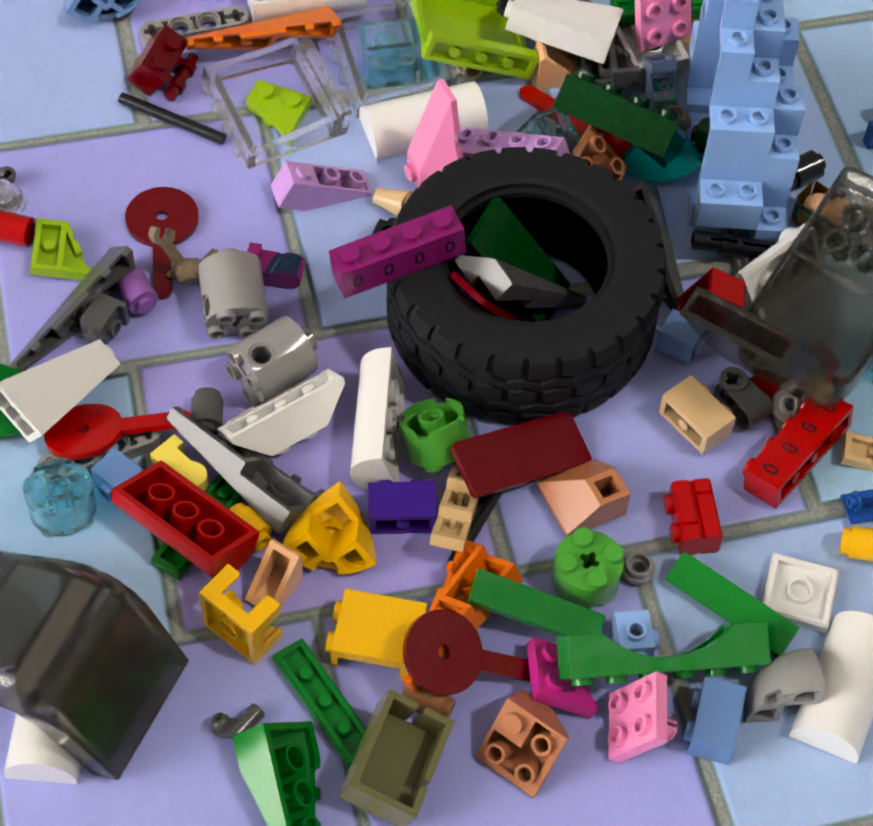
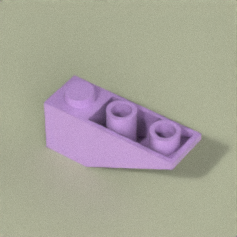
[271,161,372,211]

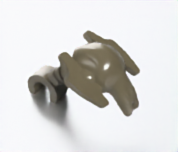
[148,226,218,285]

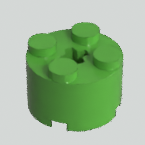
[399,398,471,473]
[552,527,624,609]

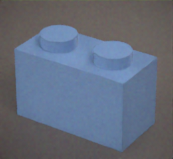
[683,676,747,765]

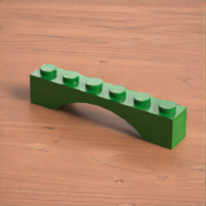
[556,622,771,686]

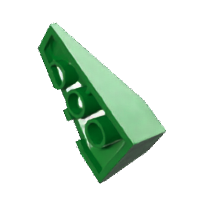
[232,721,321,826]

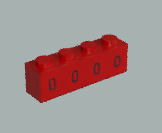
[743,388,854,509]

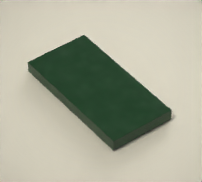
[465,197,571,322]

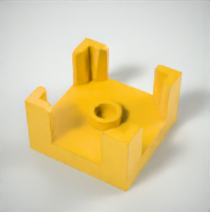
[199,564,283,665]

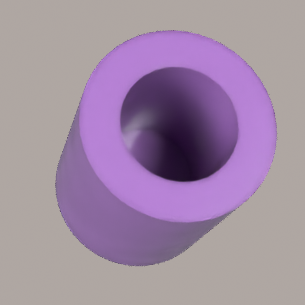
[114,265,158,314]

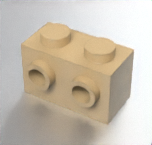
[659,375,736,455]

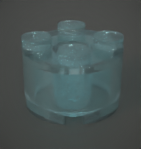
[23,457,97,537]

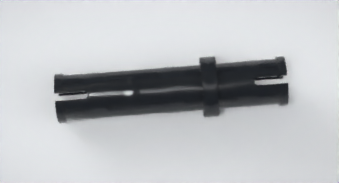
[691,229,777,257]

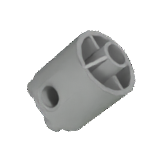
[198,248,269,339]
[225,316,318,406]

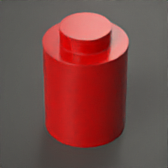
[0,210,36,247]

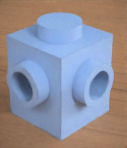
[611,609,660,657]

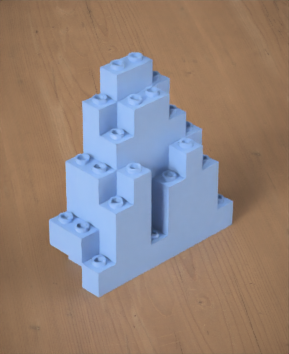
[685,0,805,242]

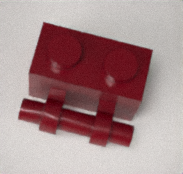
[126,24,199,101]

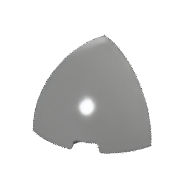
[743,648,827,723]

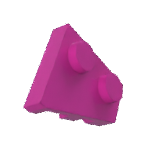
[526,637,598,718]

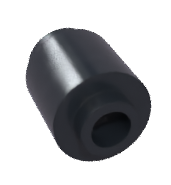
[792,150,826,189]

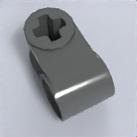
[713,367,774,430]

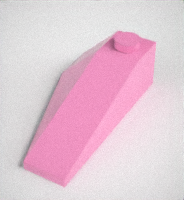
[404,79,463,188]

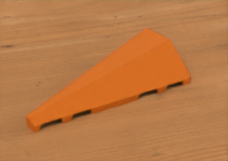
[186,6,341,50]
[402,540,523,693]

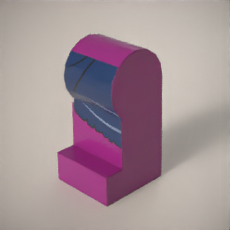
[247,242,306,289]

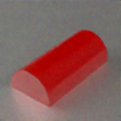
[112,460,260,579]

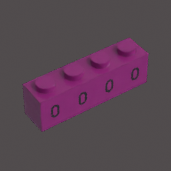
[329,205,466,298]

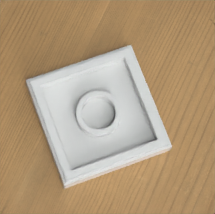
[762,553,840,633]

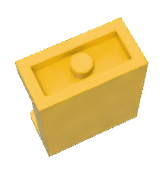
[325,588,427,679]

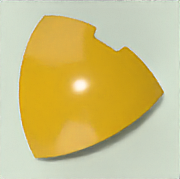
[282,481,377,574]

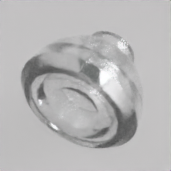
[0,179,27,214]

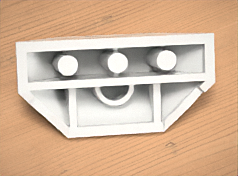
[217,369,345,456]

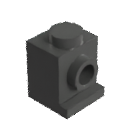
[79,293,130,345]

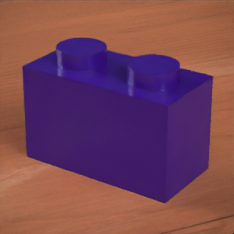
[368,479,437,534]

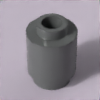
[190,387,224,435]

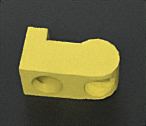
[150,434,209,491]

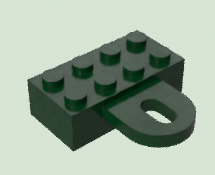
[552,68,682,157]

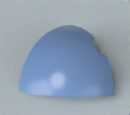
[66,0,142,22]

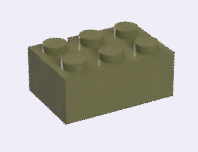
[338,689,455,826]

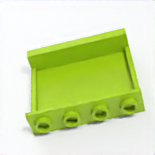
[410,0,539,80]

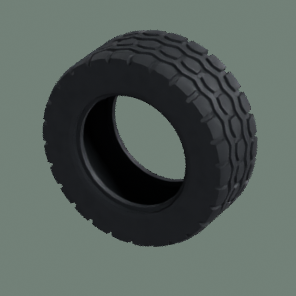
[386,147,667,424]

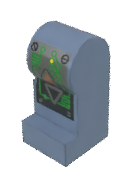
[641,53,677,109]

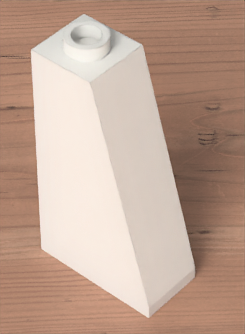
[503,0,624,64]
[0,339,121,443]

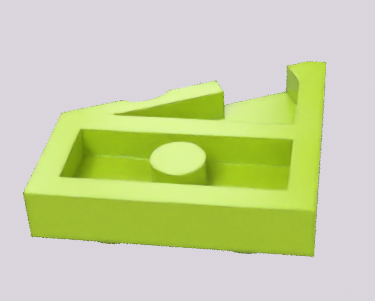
[246,79,312,143]
[30,218,91,281]

